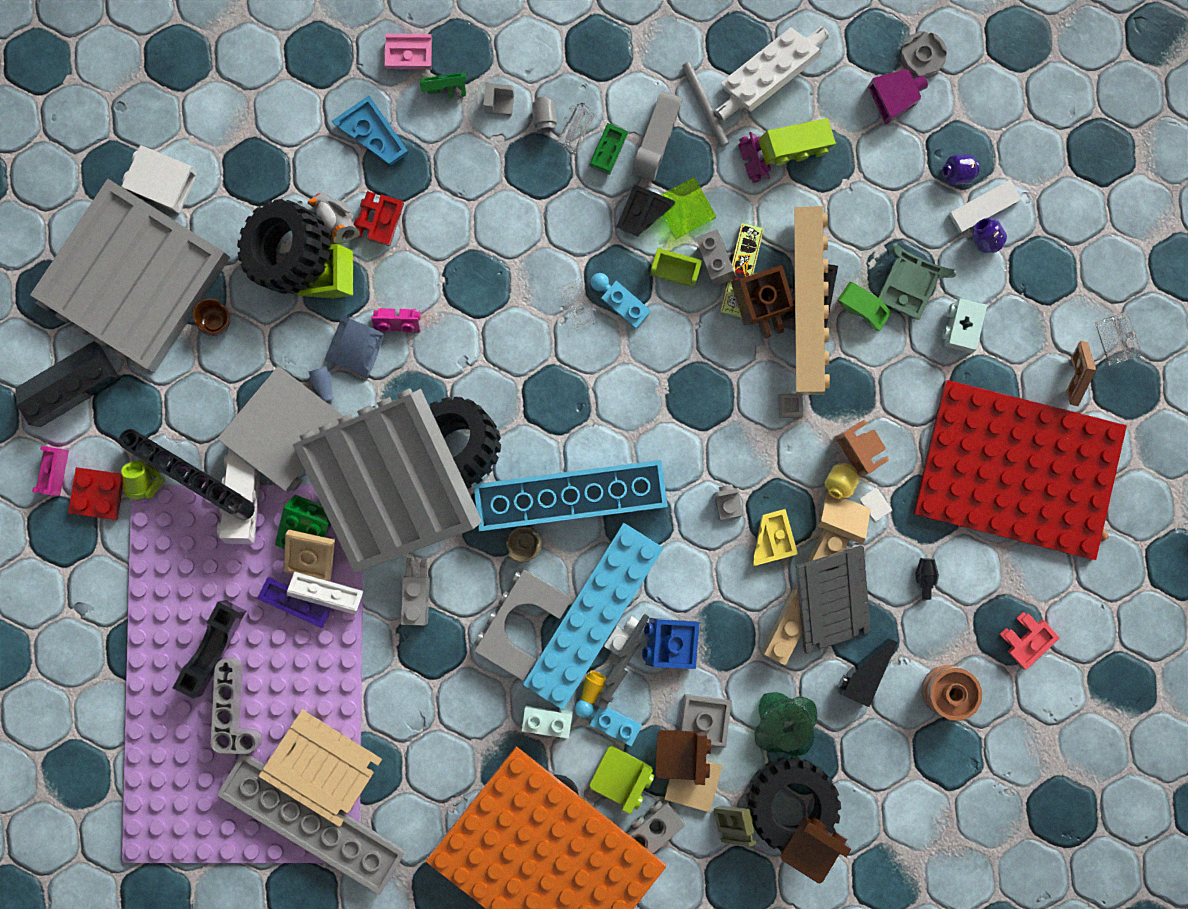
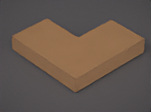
[1066,341,1096,406]

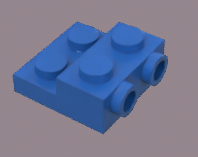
[642,618,700,669]

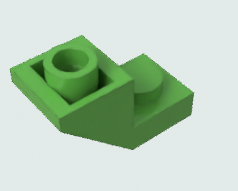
[837,281,892,331]

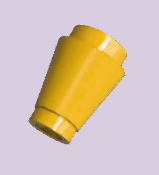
[580,671,607,705]

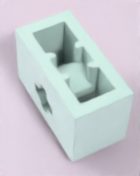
[942,298,987,353]
[522,704,573,739]

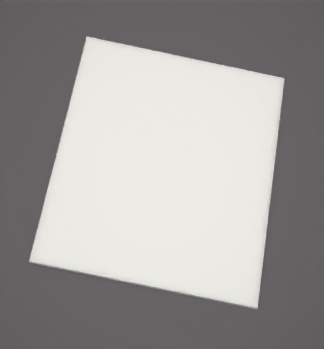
[860,487,892,522]

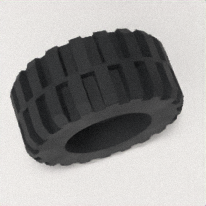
[237,199,331,294]
[430,397,501,489]
[746,756,841,852]

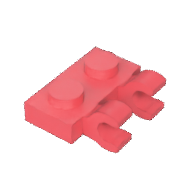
[1000,612,1060,670]

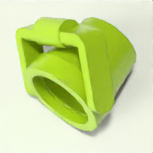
[121,459,165,500]

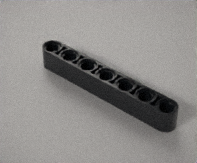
[119,429,255,520]

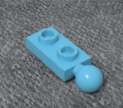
[591,273,651,329]
[575,700,642,746]

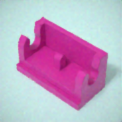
[32,446,69,496]

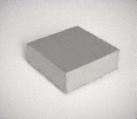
[779,394,803,418]

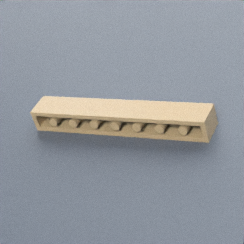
[794,206,830,395]

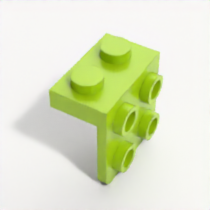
[590,746,654,814]

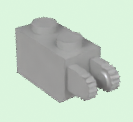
[401,558,430,625]

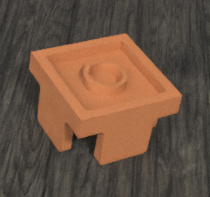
[835,420,889,476]

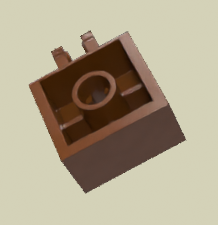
[731,265,794,339]

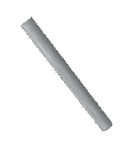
[682,62,729,147]

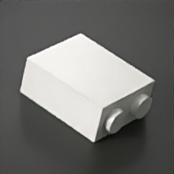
[122,145,198,214]

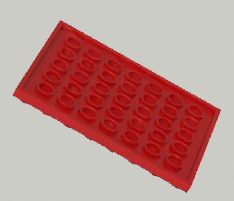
[913,380,1127,560]

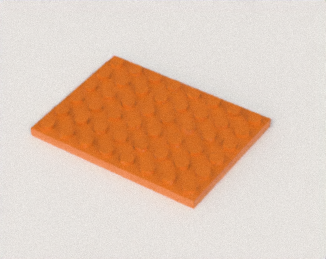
[426,746,666,909]

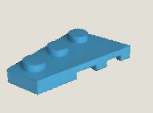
[332,96,409,166]

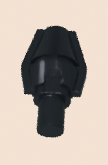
[915,558,939,600]

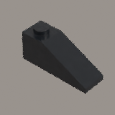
[838,638,898,707]

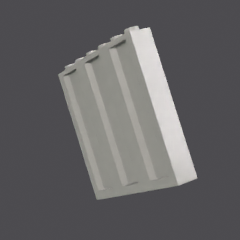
[30,179,230,372]
[293,388,482,573]

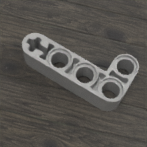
[632,90,683,181]
[211,657,262,754]

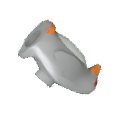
[307,192,360,245]

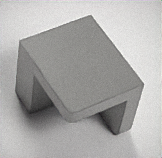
[483,83,515,115]

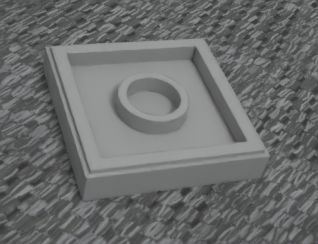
[680,694,732,748]

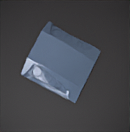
[325,316,385,378]

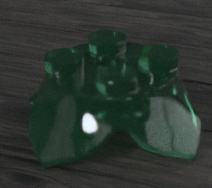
[754,692,818,756]

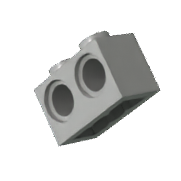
[696,229,737,287]

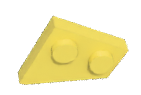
[752,509,798,566]

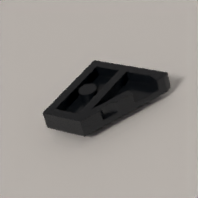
[616,184,676,237]

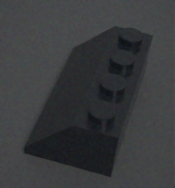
[16,341,120,427]

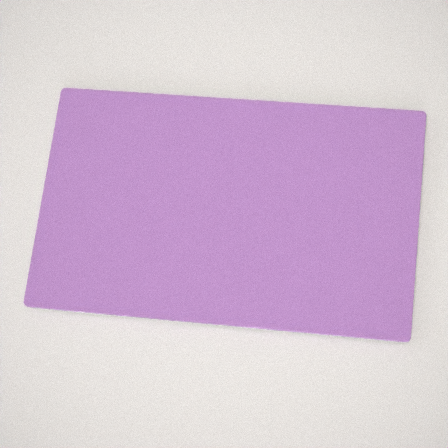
[122,485,363,863]

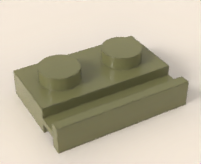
[714,806,757,847]

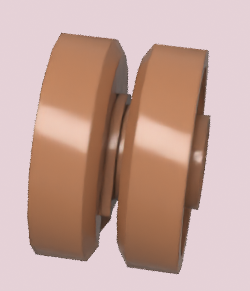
[922,665,982,721]

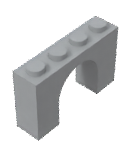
[474,569,572,680]

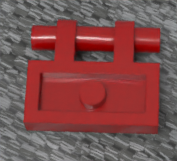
[354,191,404,246]

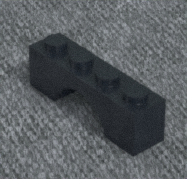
[172,600,246,699]

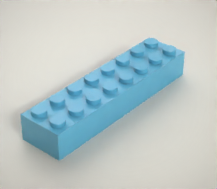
[473,460,668,531]
[523,523,664,710]

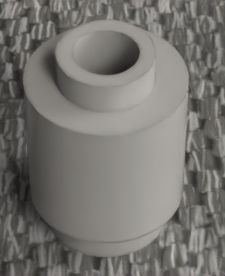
[532,96,557,133]

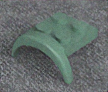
[878,243,957,321]

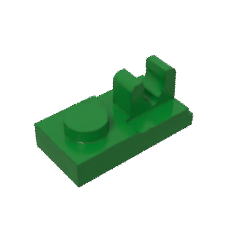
[420,72,466,98]

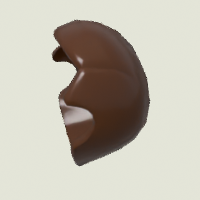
[192,298,231,336]

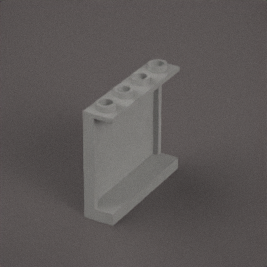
[217,366,344,493]

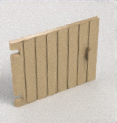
[259,709,382,827]

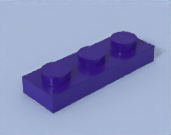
[257,577,332,628]

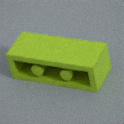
[758,118,836,166]

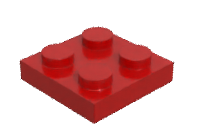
[68,467,123,520]

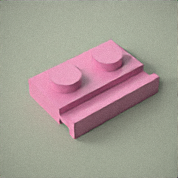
[385,34,432,70]

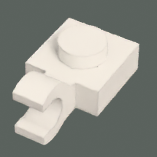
[604,616,639,655]

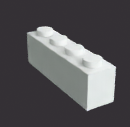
[217,448,261,544]

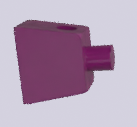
[868,69,928,125]

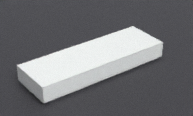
[949,180,1021,233]
[287,572,363,615]

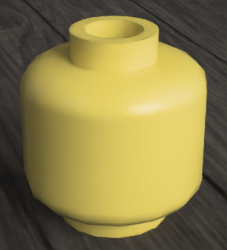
[825,463,859,499]

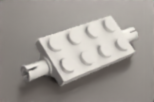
[714,26,829,122]

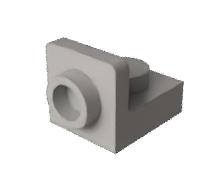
[714,484,743,520]

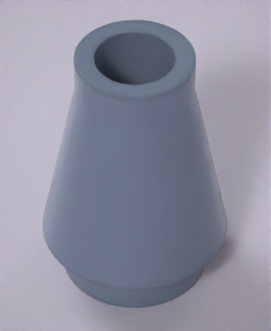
[308,367,334,401]

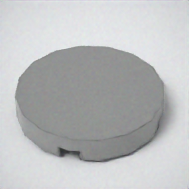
[900,31,947,78]

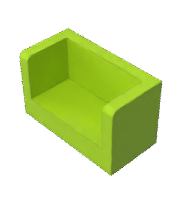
[650,248,702,288]

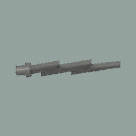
[597,614,649,710]

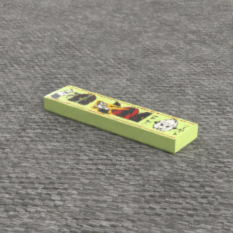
[720,223,764,318]

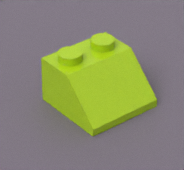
[298,244,353,299]

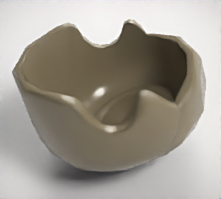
[506,526,542,563]

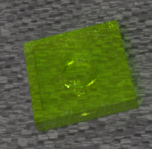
[661,177,717,240]

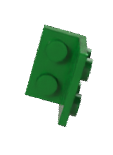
[275,494,331,549]

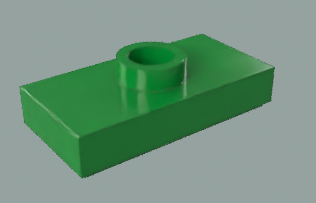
[589,123,628,175]

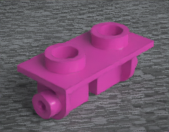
[371,308,421,333]

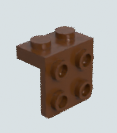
[655,730,711,785]
[780,816,851,884]

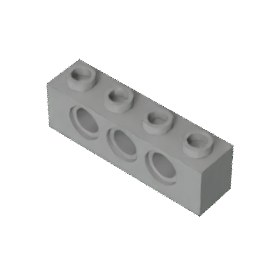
[626,800,686,854]

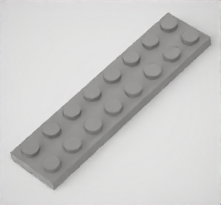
[217,754,406,895]

